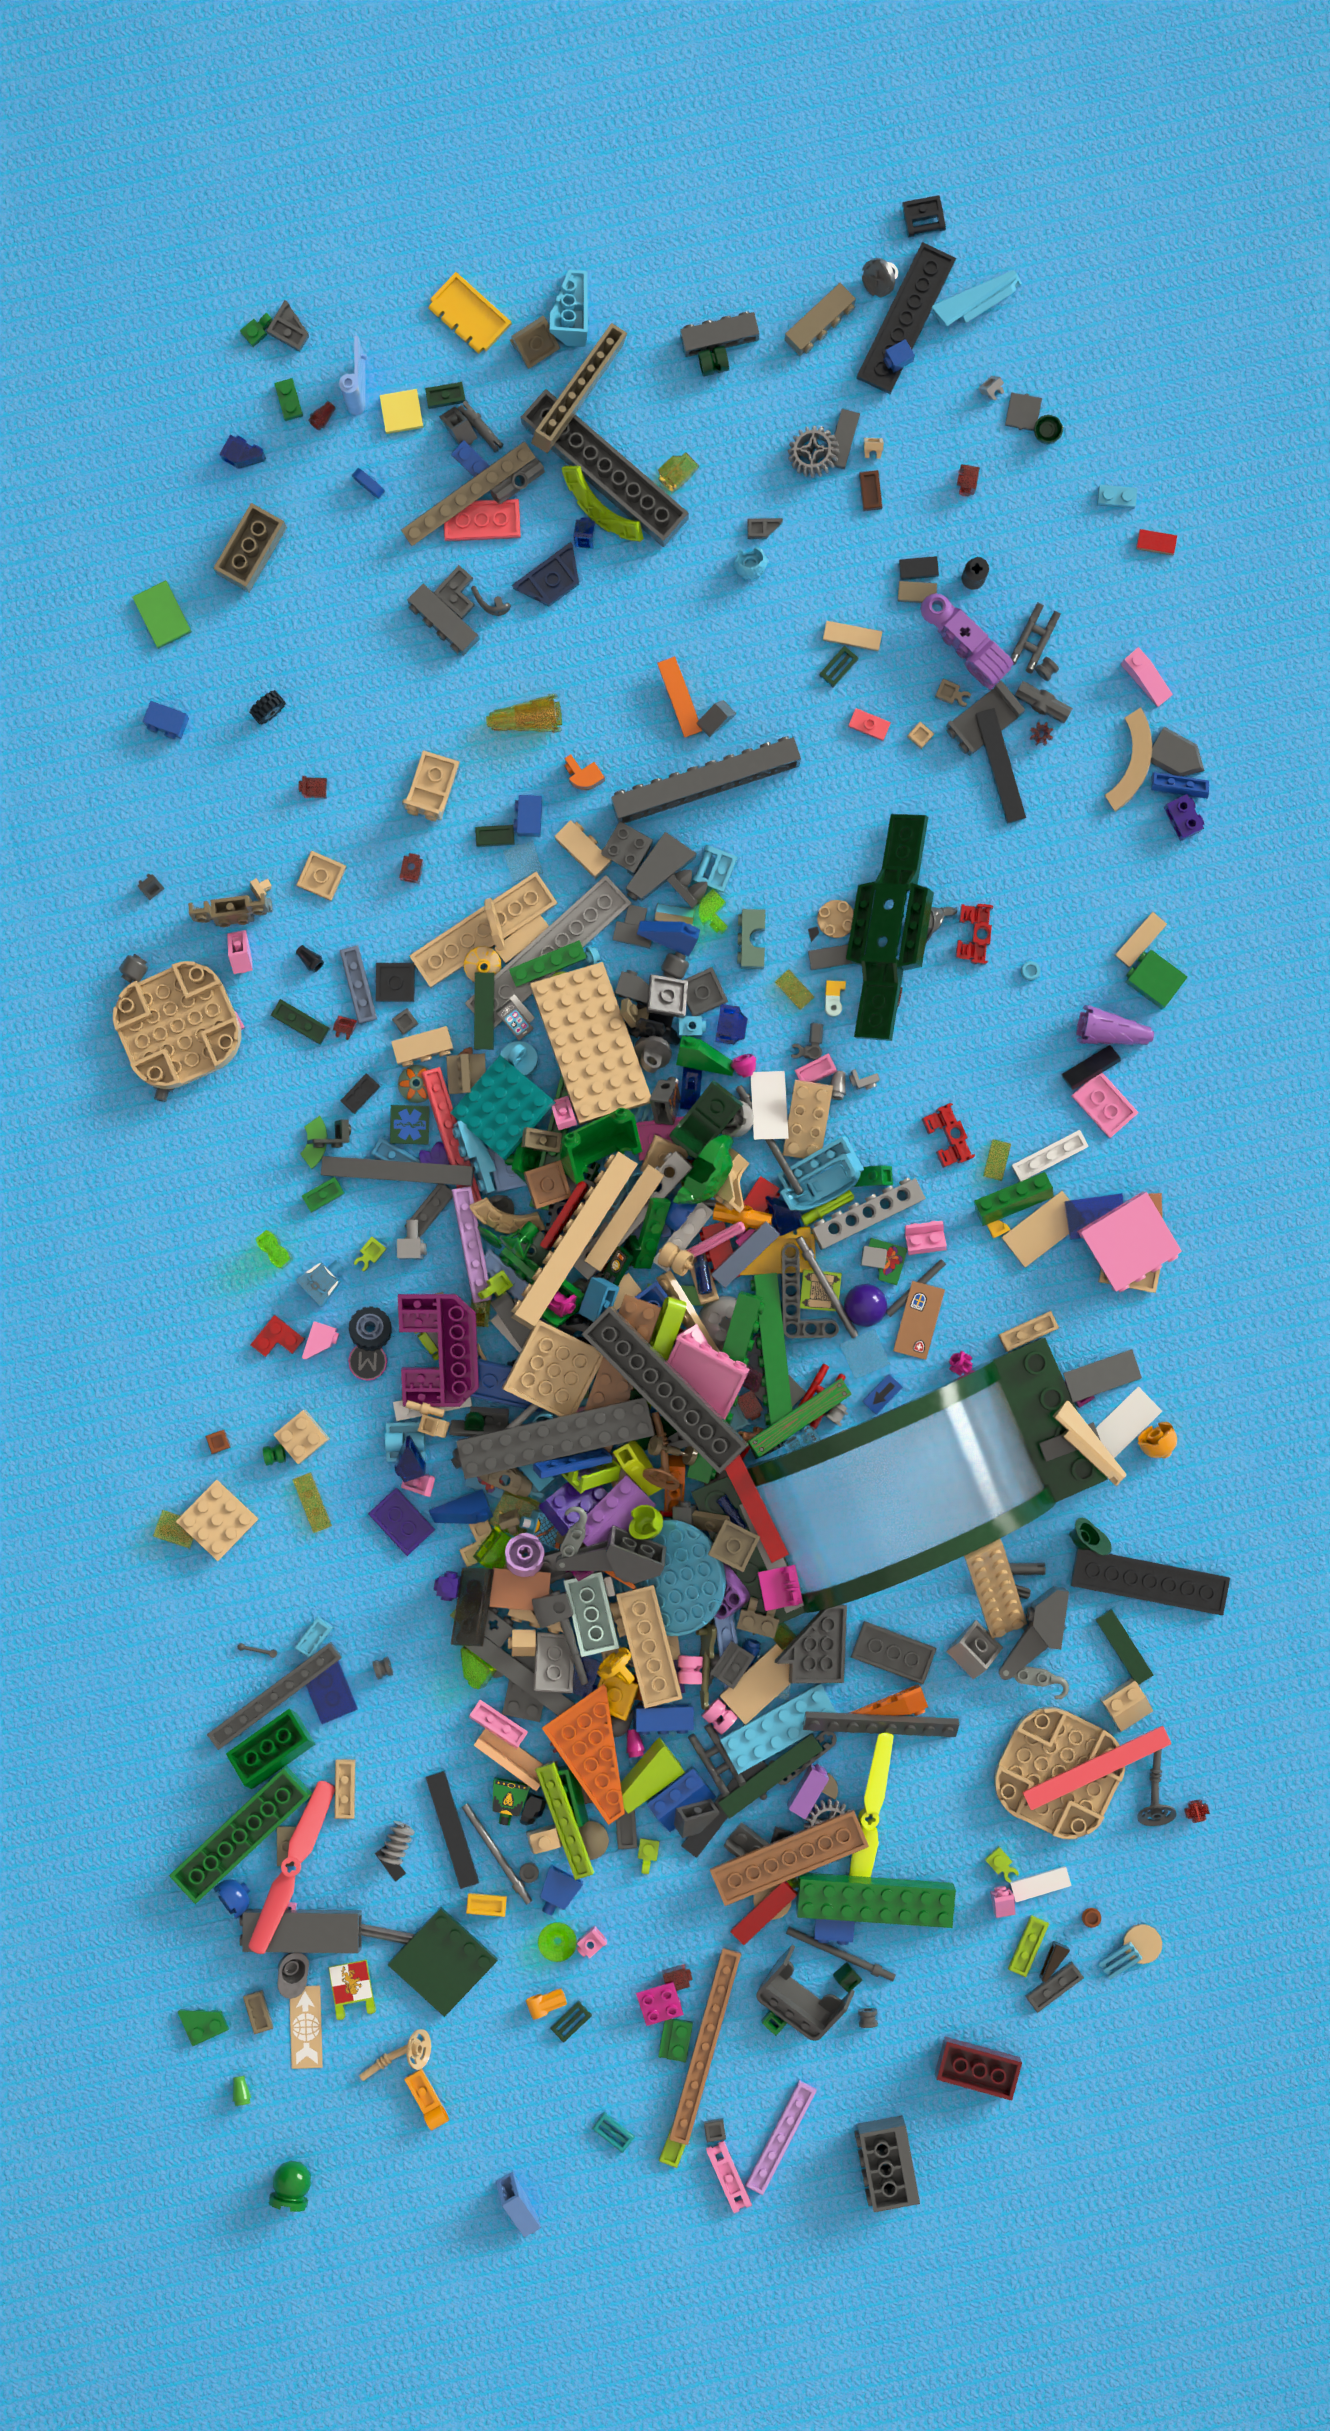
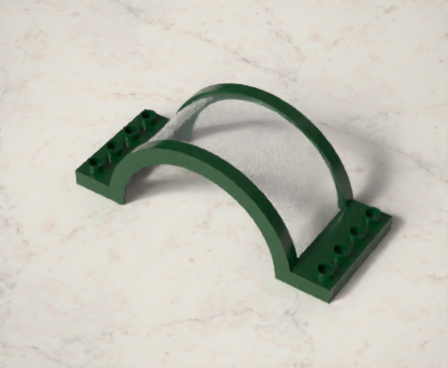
[691,1338,1108,1635]

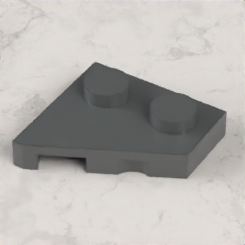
[267,300,309,352]

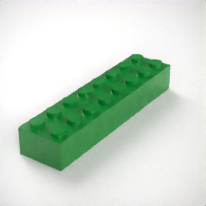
[169,1765,312,1904]
[796,1873,956,1928]

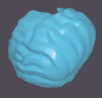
[734,546,768,580]

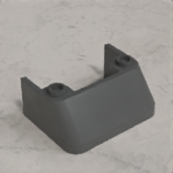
[756,1945,855,2041]

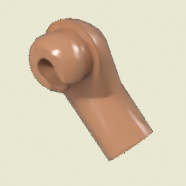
[738,1426,763,1441]

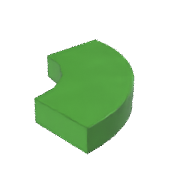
[300,1116,328,1169]

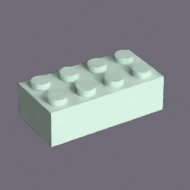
[564,1571,620,1657]

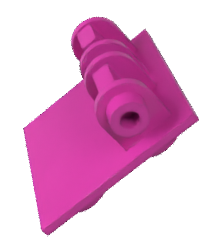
[758,1565,803,1611]
[636,1982,684,2026]

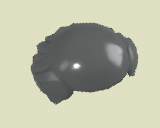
[488,1195,515,1215]

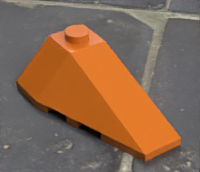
[849,1684,928,1716]

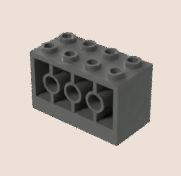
[854,2115,920,2212]

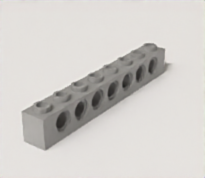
[574,1151,694,1280]

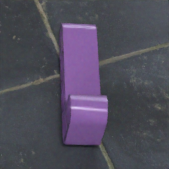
[715,1563,750,1619]

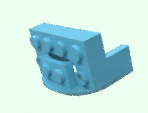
[777,1137,864,1211]

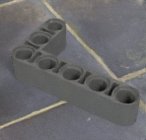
[781,1243,839,1338]

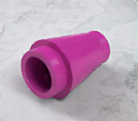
[626,1729,645,1758]

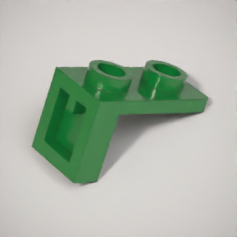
[853,1166,893,1187]

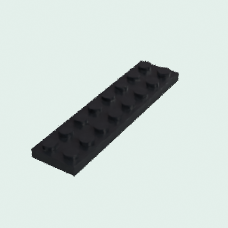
[856,242,956,394]
[1070,1548,1230,1616]

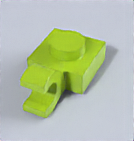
[477,1270,513,1300]
[638,1838,660,1874]

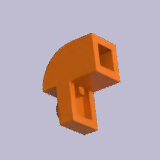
[564,754,605,790]

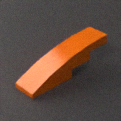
[657,656,702,738]

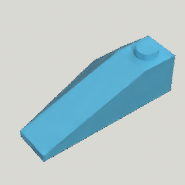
[549,270,588,347]

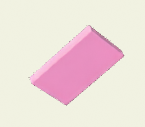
[1071,1073,1139,1138]

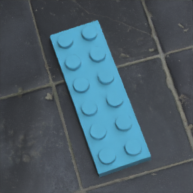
[719,1683,837,1774]

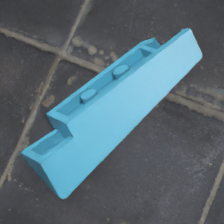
[932,270,1022,326]

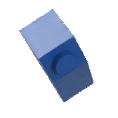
[637,921,700,957]
[429,1489,493,1524]

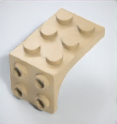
[402,750,460,822]

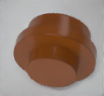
[1082,1908,1101,1928]

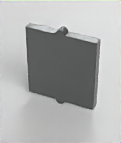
[1005,392,1042,431]

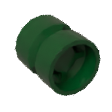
[698,346,729,377]

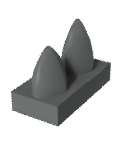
[667,870,707,908]

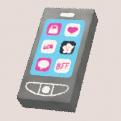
[495,999,534,1040]

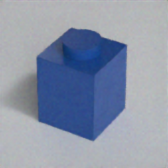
[884,339,915,372]

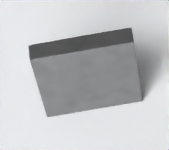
[647,974,688,1018]

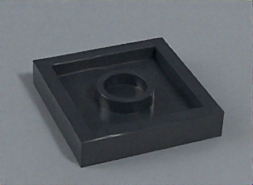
[376,963,415,1002]

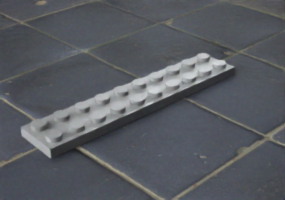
[465,875,632,1029]

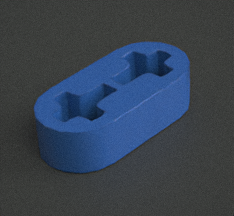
[352,468,385,499]

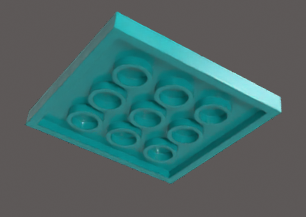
[450,1055,556,1160]

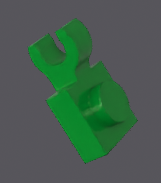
[240,313,273,347]

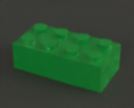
[226,1709,315,1789]

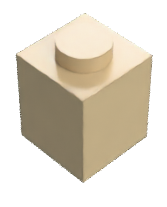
[508,1630,536,1656]

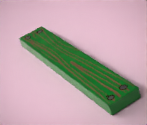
[747,1378,852,1458]

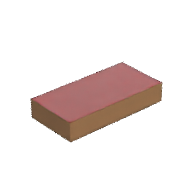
[1136,529,1177,556]

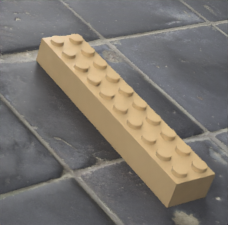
[511,1151,638,1330]

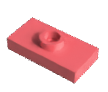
[848,708,891,741]

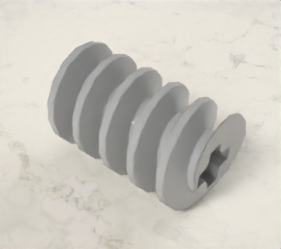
[378,1820,415,1865]

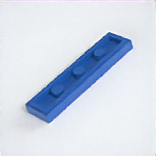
[533,1448,612,1479]

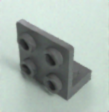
[601,822,653,876]

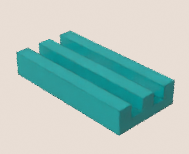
[592,2112,635,2153]

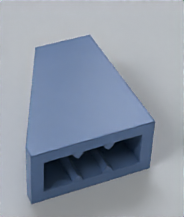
[496,2172,541,2238]

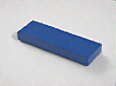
[1151,772,1209,799]

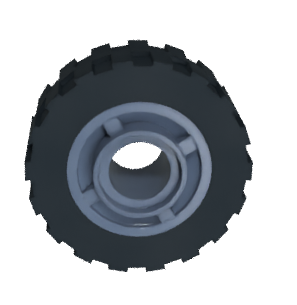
[349,1306,392,1351]

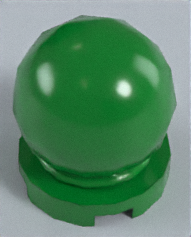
[269,2161,311,2212]

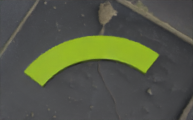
[561,466,644,542]

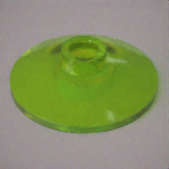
[538,1922,577,1962]

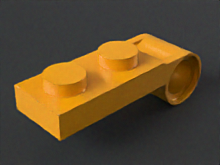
[404,2069,449,2131]

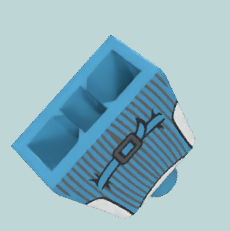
[295,1260,343,1307]

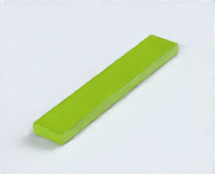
[535,1762,594,1880]

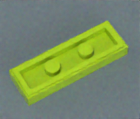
[1008,1915,1049,1977]

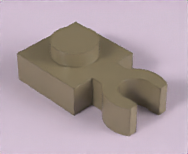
[935,679,971,707]

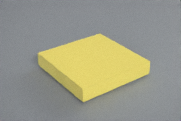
[380,389,424,434]

